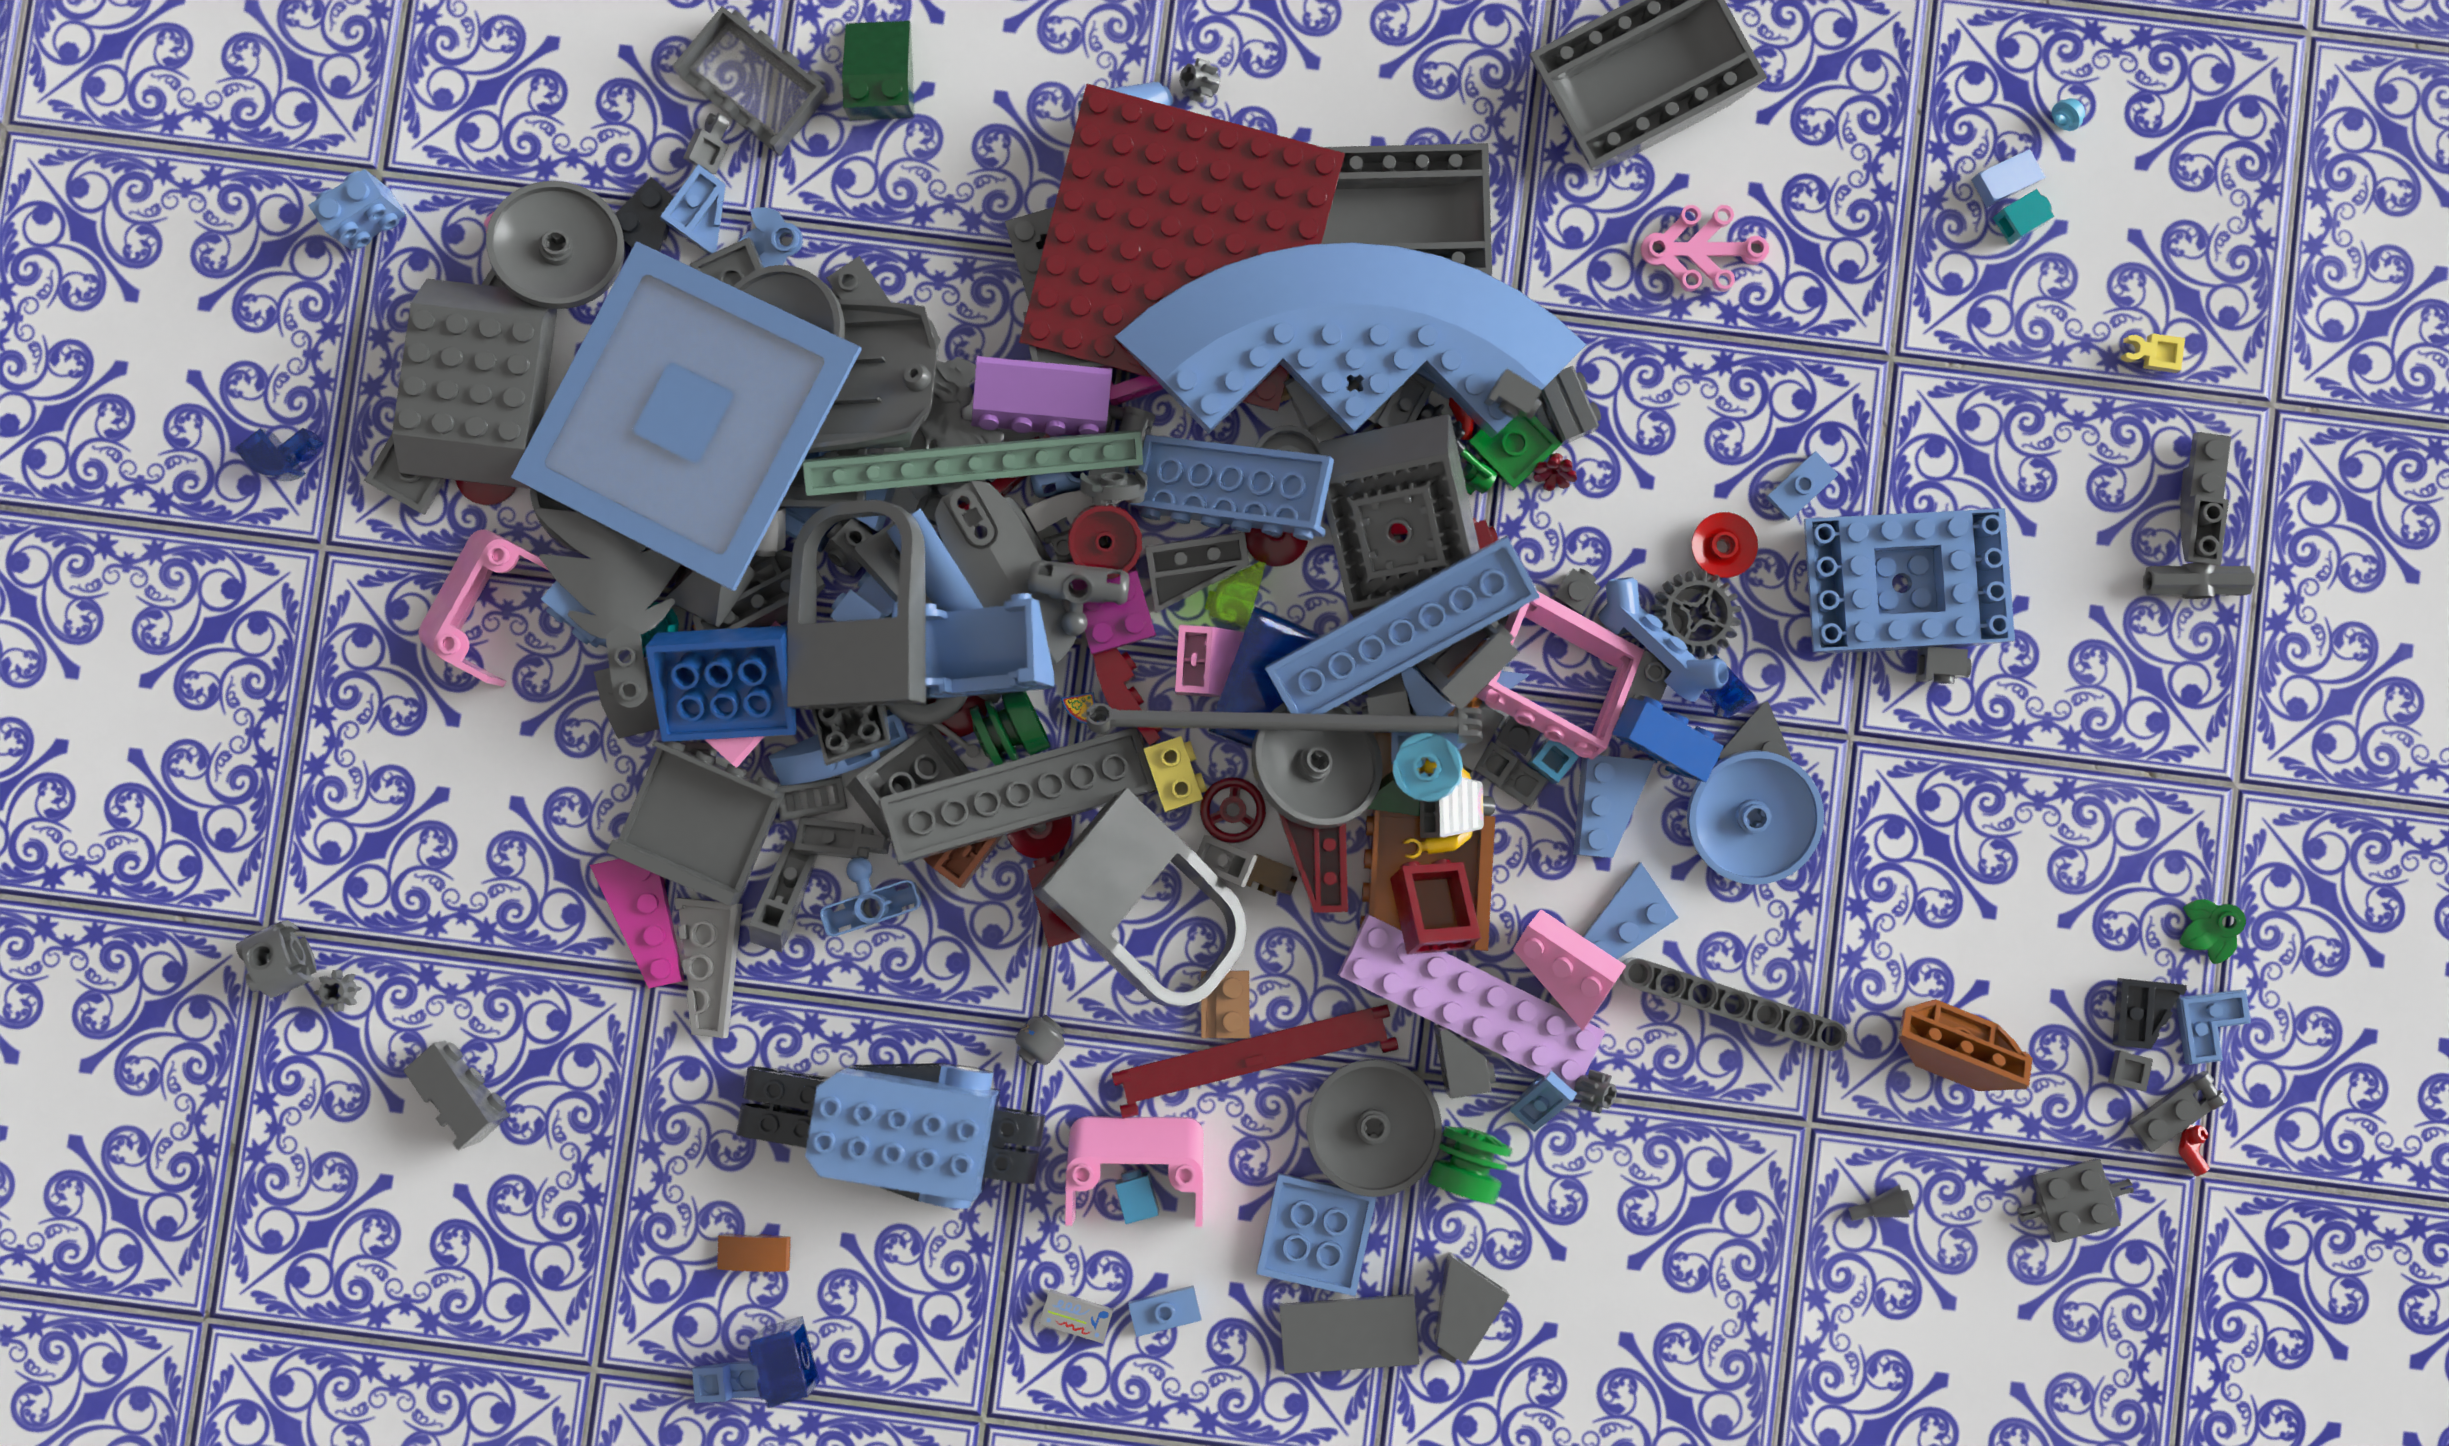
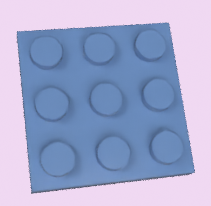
[1256,1173,1377,1296]

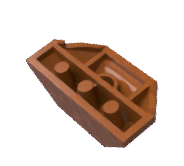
[1899,999,2033,1091]

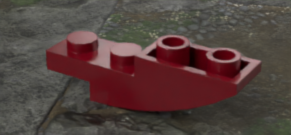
[1093,648,1163,746]

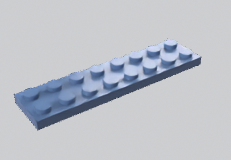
[1265,535,1540,714]

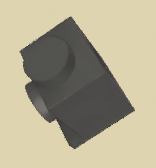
[1484,369,1542,420]
[1916,646,1972,684]

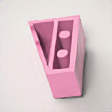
[1513,910,1626,1031]

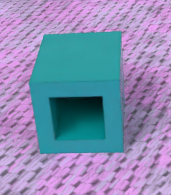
[1993,189,2054,245]

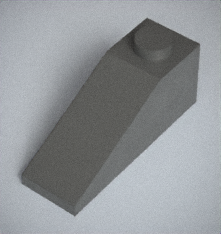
[749,841,818,953]

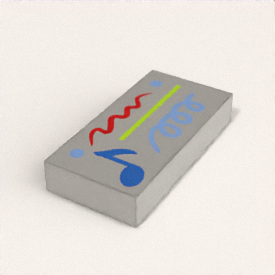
[1039,1289,1114,1344]

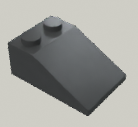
[846,725,971,839]

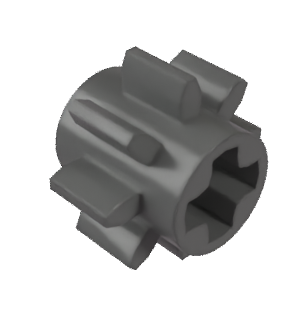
[1179,58,1220,103]
[314,969,362,1012]
[1574,1070,1617,1114]

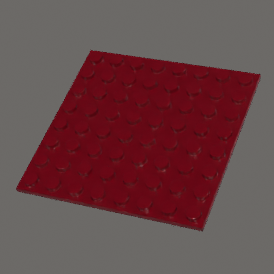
[1019,84,1345,412]

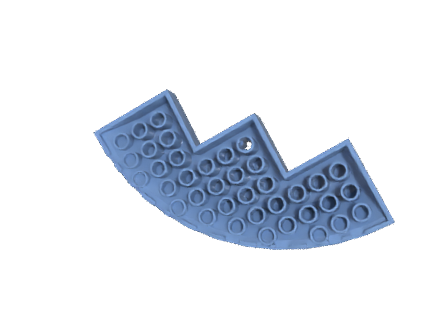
[1115,243,1586,438]

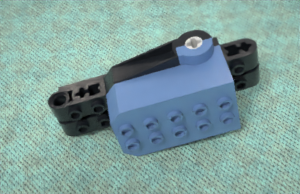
[736,1063,1046,1209]

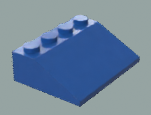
[645,625,797,742]

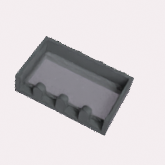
[672,6,829,156]

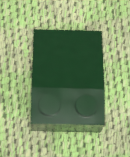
[842,21,914,121]

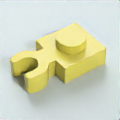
[2121,333,2185,373]

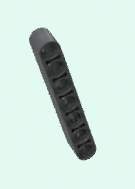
[1619,957,1848,1051]

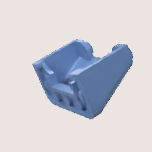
[925,594,1055,698]

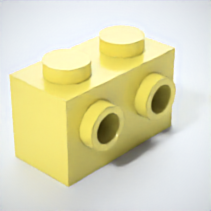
[1144,736,1207,813]

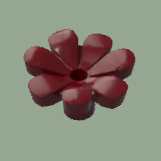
[1533,453,1577,491]

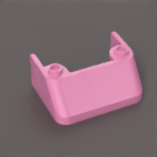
[419,529,548,687]
[1065,1116,1204,1227]

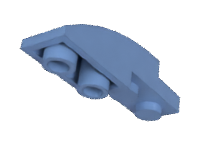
[768,710,908,786]

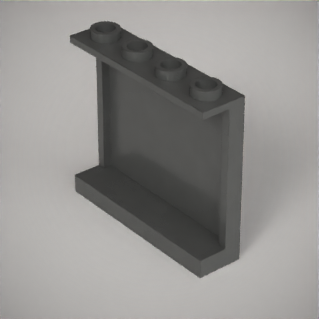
[607,741,785,906]

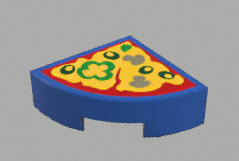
[1061,692,1099,725]

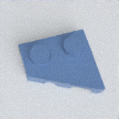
[660,164,726,255]

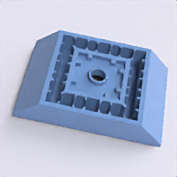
[1804,508,2015,653]

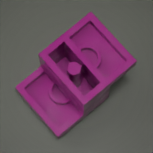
[1066,561,1156,655]

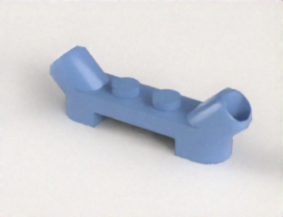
[1598,577,1728,701]

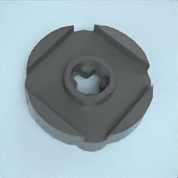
[1080,467,1148,506]

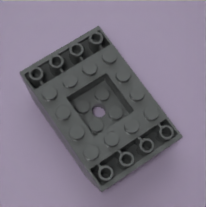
[1319,414,1480,618]

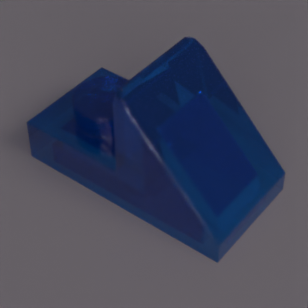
[1703,655,1756,718]

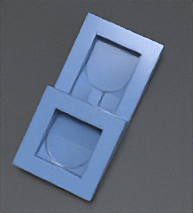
[692,1360,769,1403]

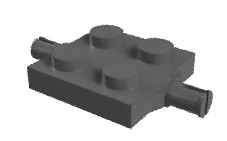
[2017,1159,2134,1243]

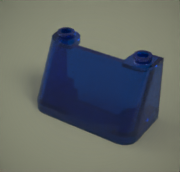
[1208,606,1322,750]

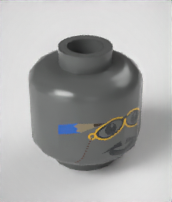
[1015,1015,1065,1066]

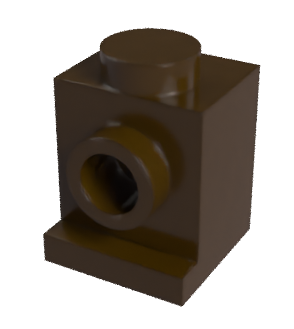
[1246,854,1298,897]

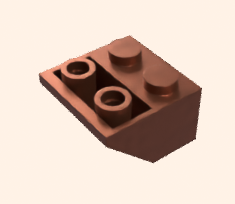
[922,835,1003,888]

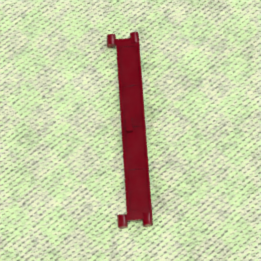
[1112,1004,1399,1119]

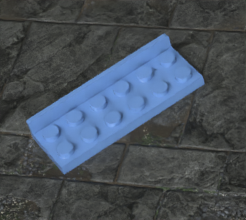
[1130,435,1334,540]

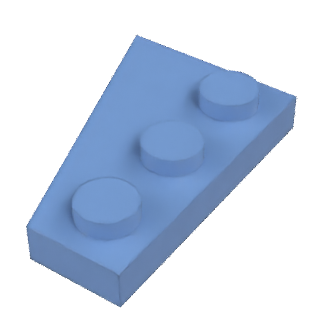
[1582,862,1678,959]

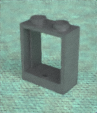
[1415,621,1519,711]

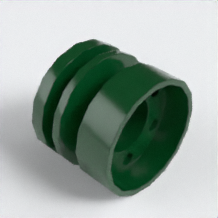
[969,691,1051,766]

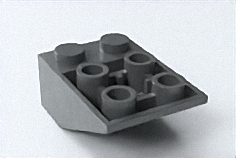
[812,705,891,766]

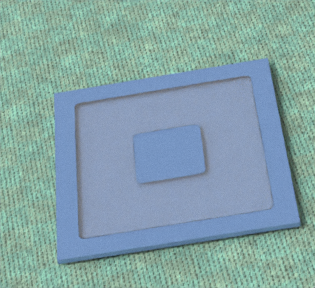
[511,241,862,591]

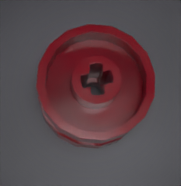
[1068,504,1142,579]

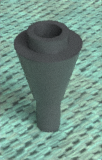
[1848,1185,1914,1221]

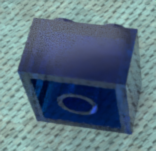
[748,1316,820,1408]

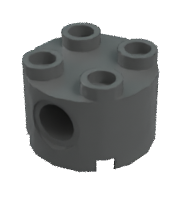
[236,920,317,998]

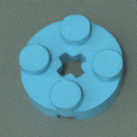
[1393,733,1463,802]

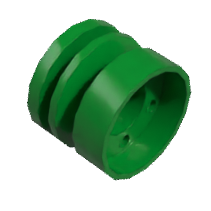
[1428,1126,1513,1205]

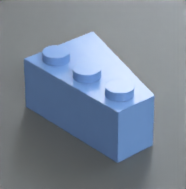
[1573,755,1655,858]

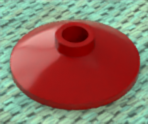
[1691,512,1758,578]

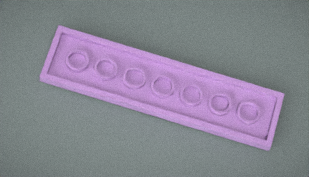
[1337,914,1606,1090]

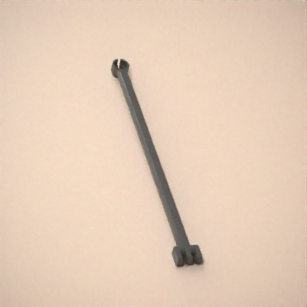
[1086,703,1482,743]

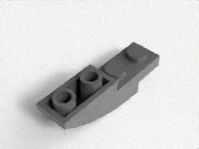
[2180,432,2231,566]

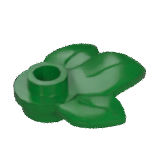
[2180,899,2246,964]

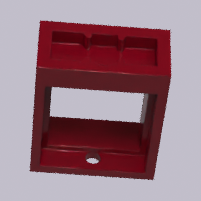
[1390,859,1481,955]

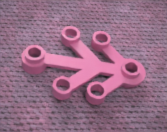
[1640,205,1769,292]

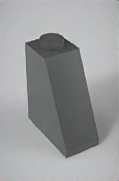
[1434,1252,1510,1365]

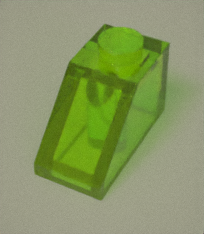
[1204,561,1266,630]

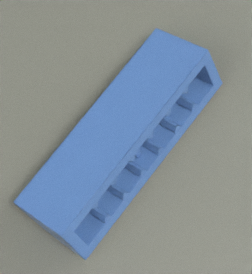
[886,509,984,612]

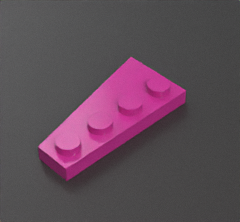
[590,859,685,988]

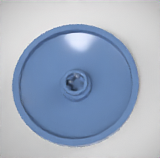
[1687,750,1824,885]

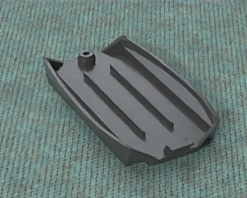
[808,299,937,453]

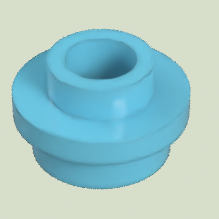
[2052,98,2085,131]

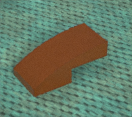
[717,1234,790,1272]

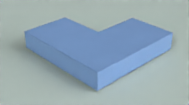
[2176,989,2251,1065]

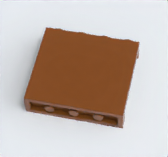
[1360,810,1496,951]

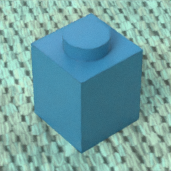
[1527,739,1579,784]
[1115,1168,1160,1224]

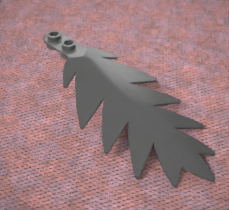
[535,508,681,707]

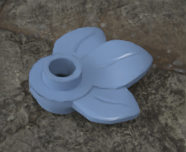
[738,207,803,268]

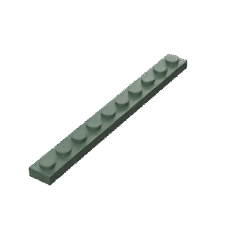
[803,430,1143,496]

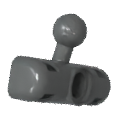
[1028,560,1130,636]

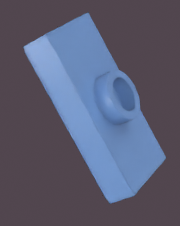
[1766,451,1838,521]
[1128,1285,1202,1337]

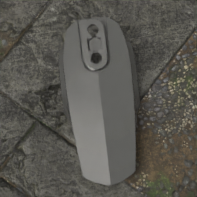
[935,481,1077,665]

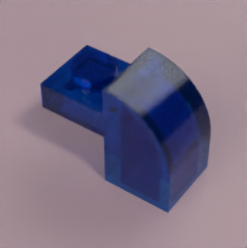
[234,428,324,481]

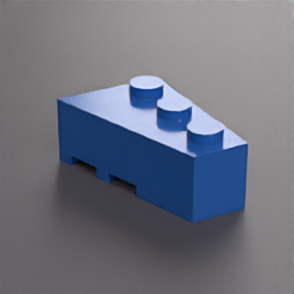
[1612,696,1724,783]

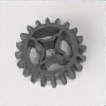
[1651,570,1741,659]

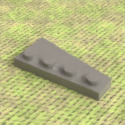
[675,898,742,1038]

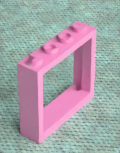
[1475,591,1645,760]

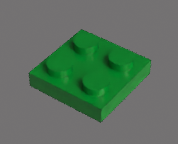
[1467,415,1562,491]

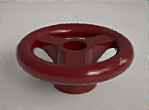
[1200,777,1266,843]

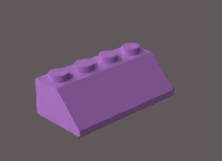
[971,356,1112,436]

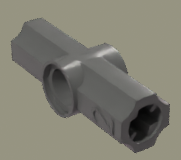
[2143,563,2255,599]

